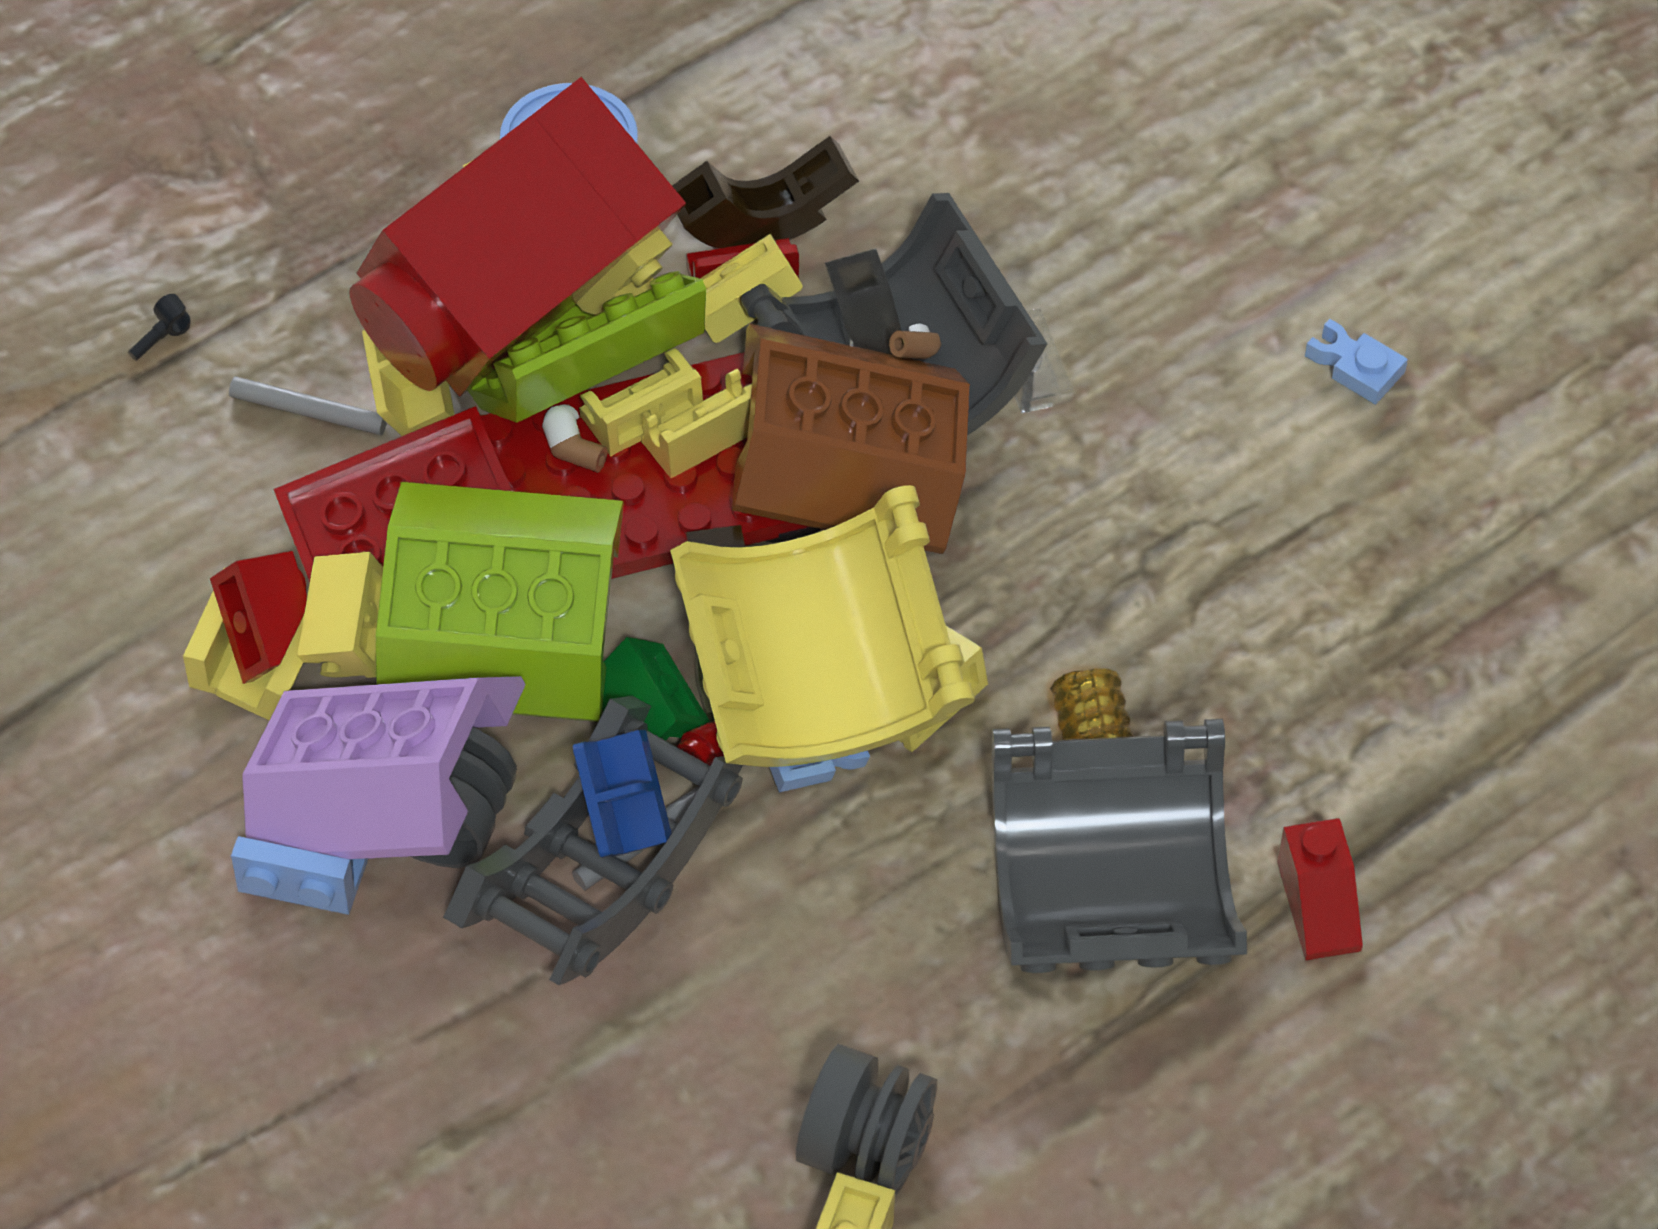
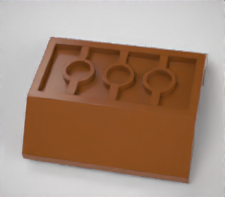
[732,324,970,554]

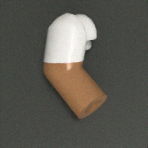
[889,323,941,361]
[543,404,608,473]

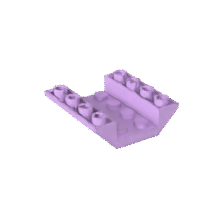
[242,677,526,859]

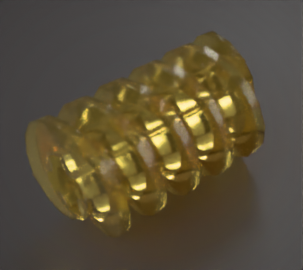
[1050,668,1134,740]

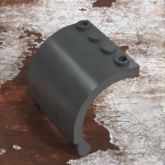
[741,193,1048,435]
[992,719,1247,973]

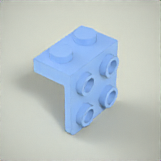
[231,836,368,915]

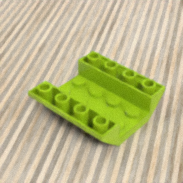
[468,271,706,423]
[376,482,624,722]

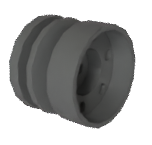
[410,727,517,868]
[796,1044,937,1197]

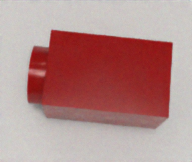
[349,77,686,397]

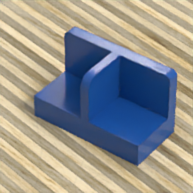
[573,730,672,857]

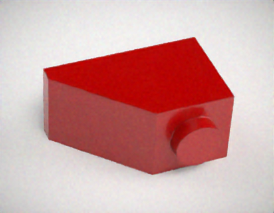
[210,551,307,684]
[1277,818,1363,961]

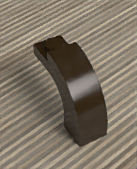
[672,136,859,249]

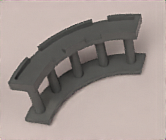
[443,696,743,985]

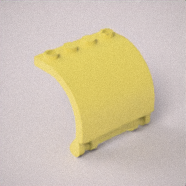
[670,485,975,767]

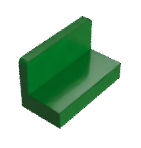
[602,637,710,741]

